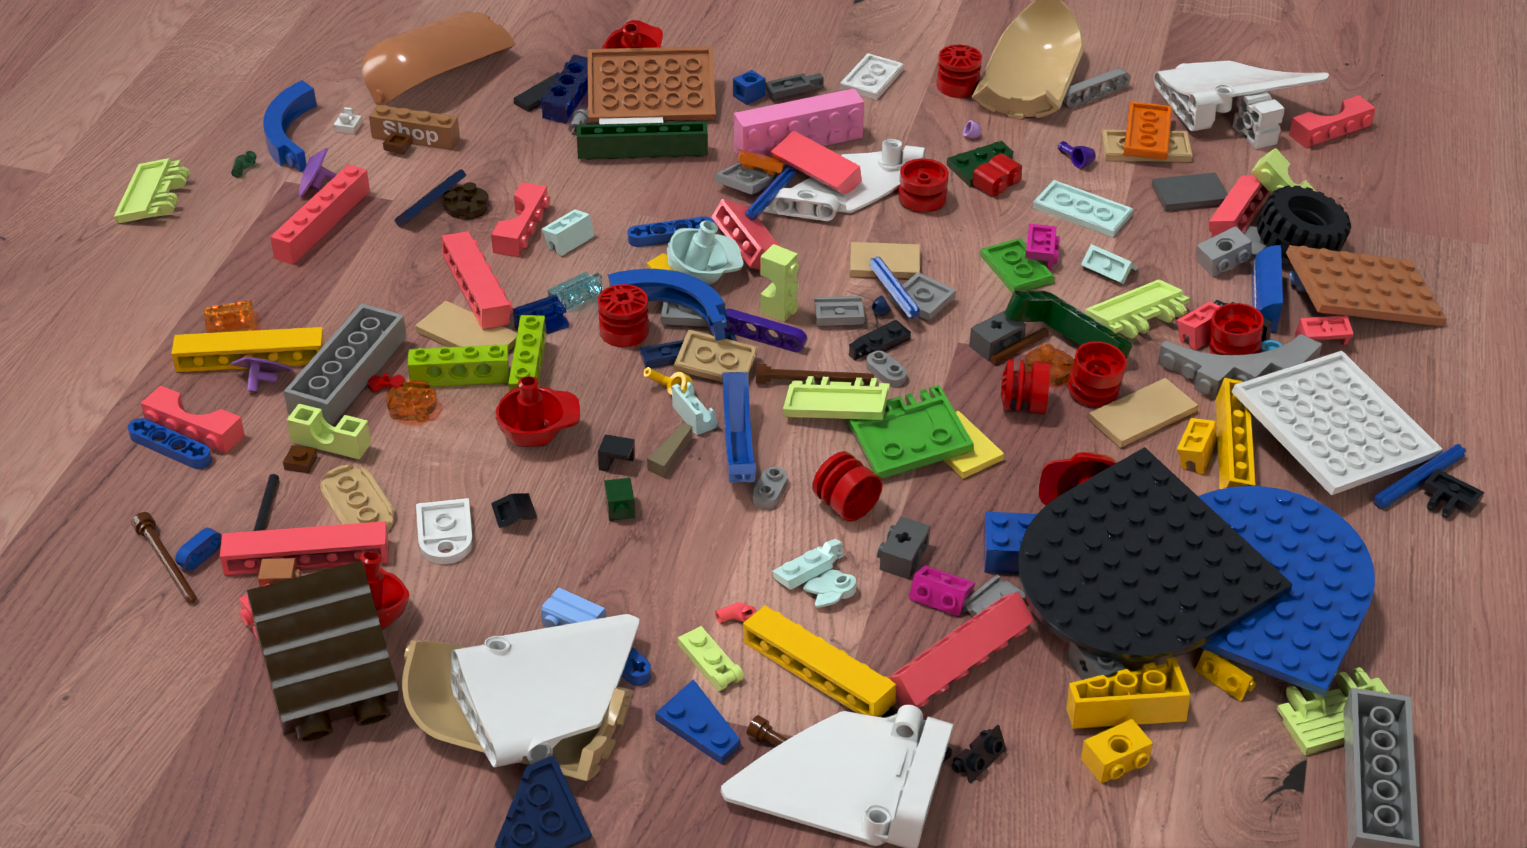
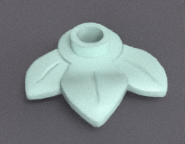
[803,570,857,608]

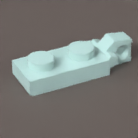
[772,539,844,590]

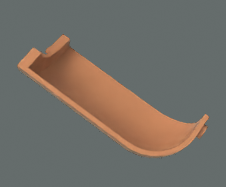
[362,11,516,105]

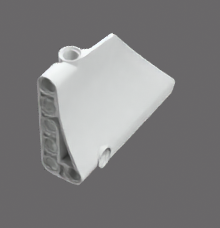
[1154,61,1329,131]
[720,705,954,848]

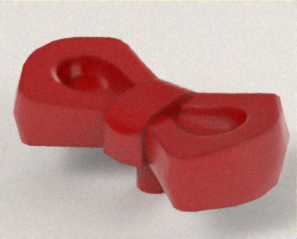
[368,373,406,393]

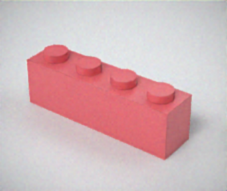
[1208,175,1271,237]

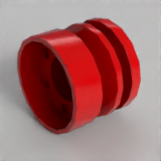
[936,44,982,98]
[598,284,649,347]
[1209,303,1264,355]
[1067,341,1127,407]
[1000,359,1051,414]
[812,451,883,522]

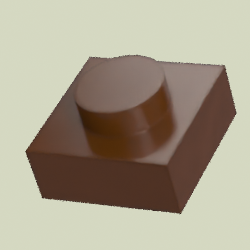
[383,132,413,154]
[283,445,318,473]

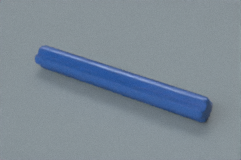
[745,166,796,220]
[1373,444,1466,509]

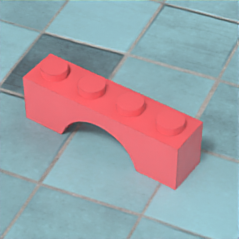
[1289,95,1376,148]
[491,182,550,257]
[141,385,245,454]

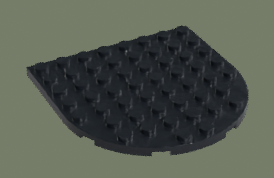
[1018,447,1292,662]

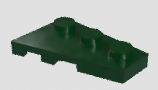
[947,141,1014,187]

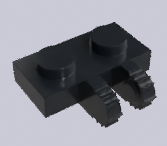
[1423,469,1484,518]

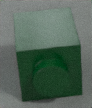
[604,478,635,521]

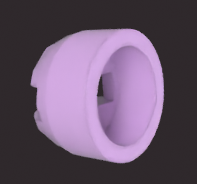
[963,120,982,139]

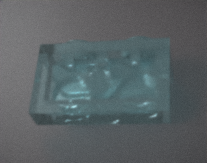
[548,272,602,311]

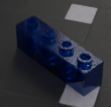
[540,54,588,124]

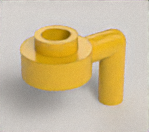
[643,367,692,395]

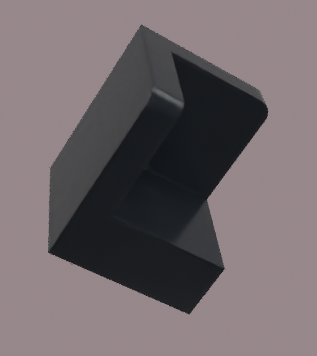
[598,434,635,472]
[491,493,537,528]

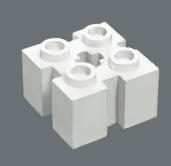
[1233,92,1285,150]

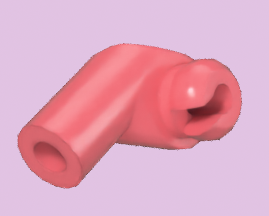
[715,602,757,623]

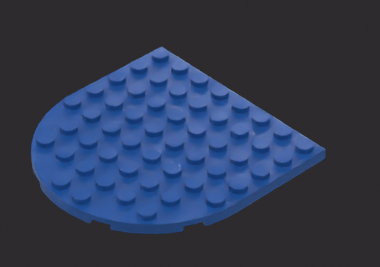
[1198,486,1375,697]

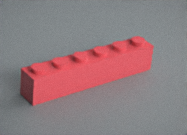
[270,164,370,265]
[442,231,513,329]
[220,521,389,576]
[888,592,1035,708]

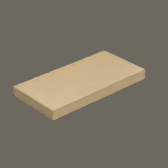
[1101,130,1193,162]
[415,301,517,351]
[1088,378,1198,448]

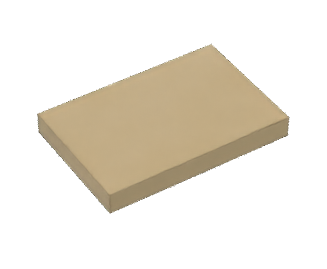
[850,242,920,279]
[674,329,758,382]

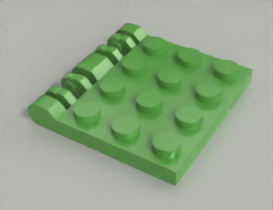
[845,385,974,479]

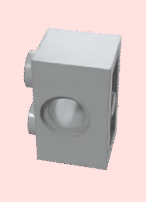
[1197,226,1252,277]

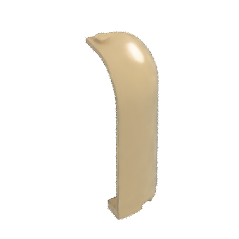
[972,0,1084,119]
[402,640,633,781]

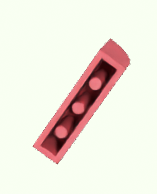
[771,131,862,194]
[711,199,781,270]

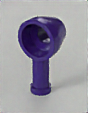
[1058,141,1096,168]

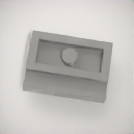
[814,296,864,326]
[962,574,1027,618]

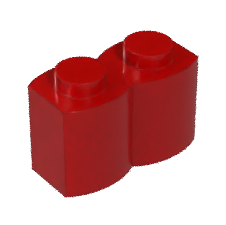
[972,154,1022,196]

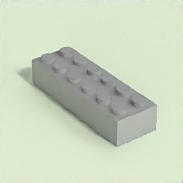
[284,303,407,426]
[1343,688,1420,848]

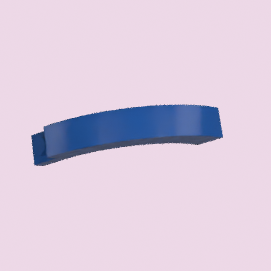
[263,80,317,172]
[608,269,728,341]
[722,371,756,483]

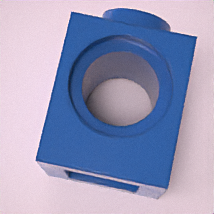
[733,70,766,105]

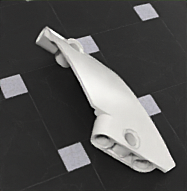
[763,139,926,221]

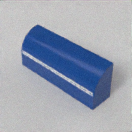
[1251,245,1283,333]

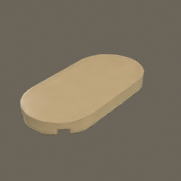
[320,465,395,532]

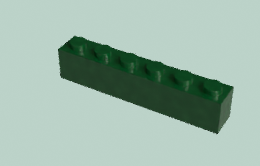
[577,121,708,160]

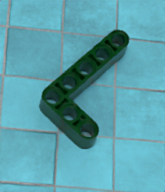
[1004,290,1133,359]

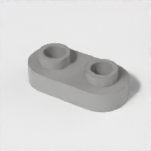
[866,351,907,387]
[753,467,787,509]

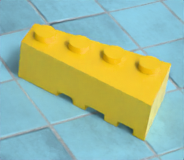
[1066,657,1191,729]

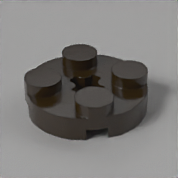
[444,182,489,219]

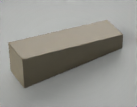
[647,423,693,478]

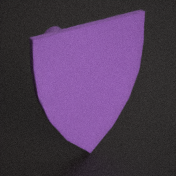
[299,148,337,198]
[231,356,294,392]

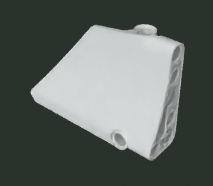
[451,614,639,767]

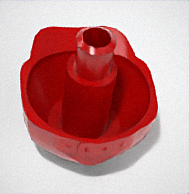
[602,20,663,49]
[495,376,580,447]
[1039,452,1117,506]
[360,552,410,630]

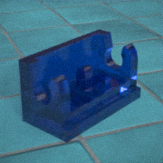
[513,294,569,334]

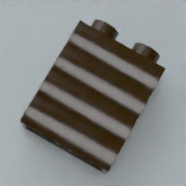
[247,560,399,742]

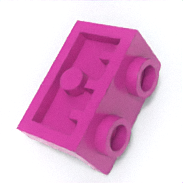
[1025,224,1060,271]
[909,565,975,616]

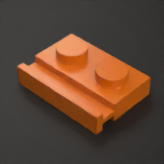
[737,149,783,175]

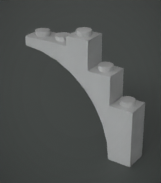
[1157,334,1322,400]

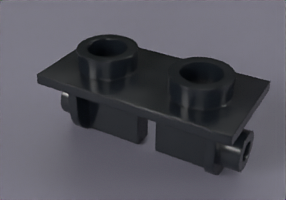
[951,725,1007,783]

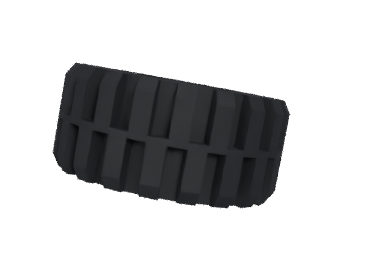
[1257,185,1351,262]

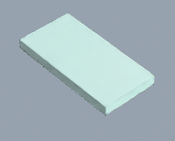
[1033,180,1133,237]

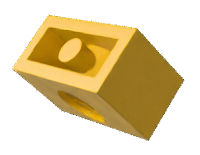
[1081,719,1153,784]

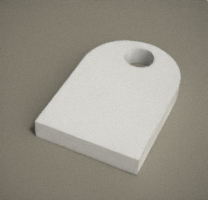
[416,498,473,565]

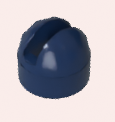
[872,295,892,316]

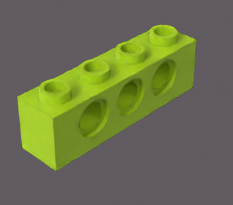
[508,315,547,391]
[408,344,510,388]

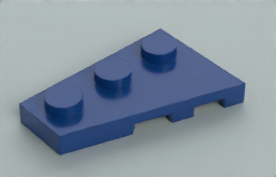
[655,679,740,764]

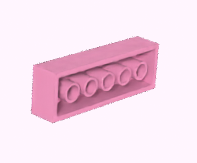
[734,88,864,157]

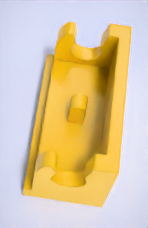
[1177,418,1218,474]

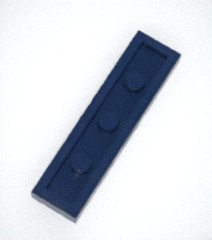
[394,169,467,227]
[640,331,737,369]

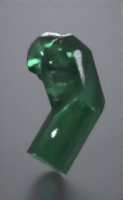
[231,151,257,178]

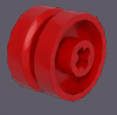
[898,158,949,212]

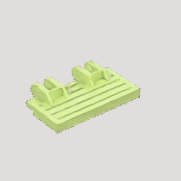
[114,158,190,223]
[1085,279,1190,339]
[783,376,890,420]
[1277,667,1390,756]

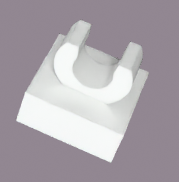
[334,107,362,135]

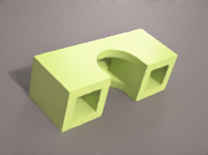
[1251,148,1317,193]
[760,244,799,322]
[287,404,371,460]

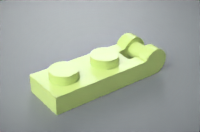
[678,626,744,691]

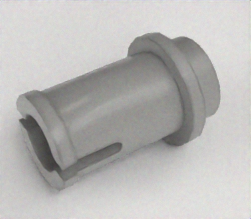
[569,109,589,135]

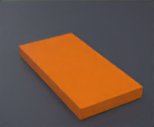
[1123,102,1172,160]

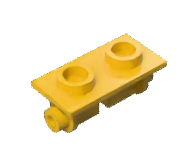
[1195,649,1257,702]

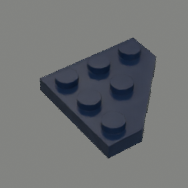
[494,755,592,848]

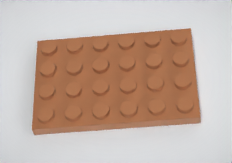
[588,46,716,122]
[1286,245,1447,326]

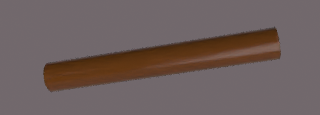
[990,327,1049,365]

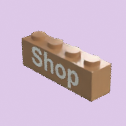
[369,105,460,150]

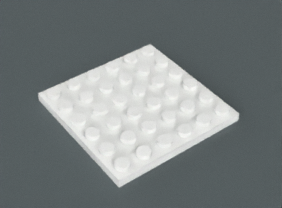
[1232,351,1443,495]

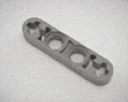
[1063,68,1131,108]

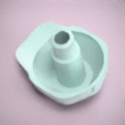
[667,221,744,285]

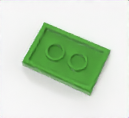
[980,238,1055,294]

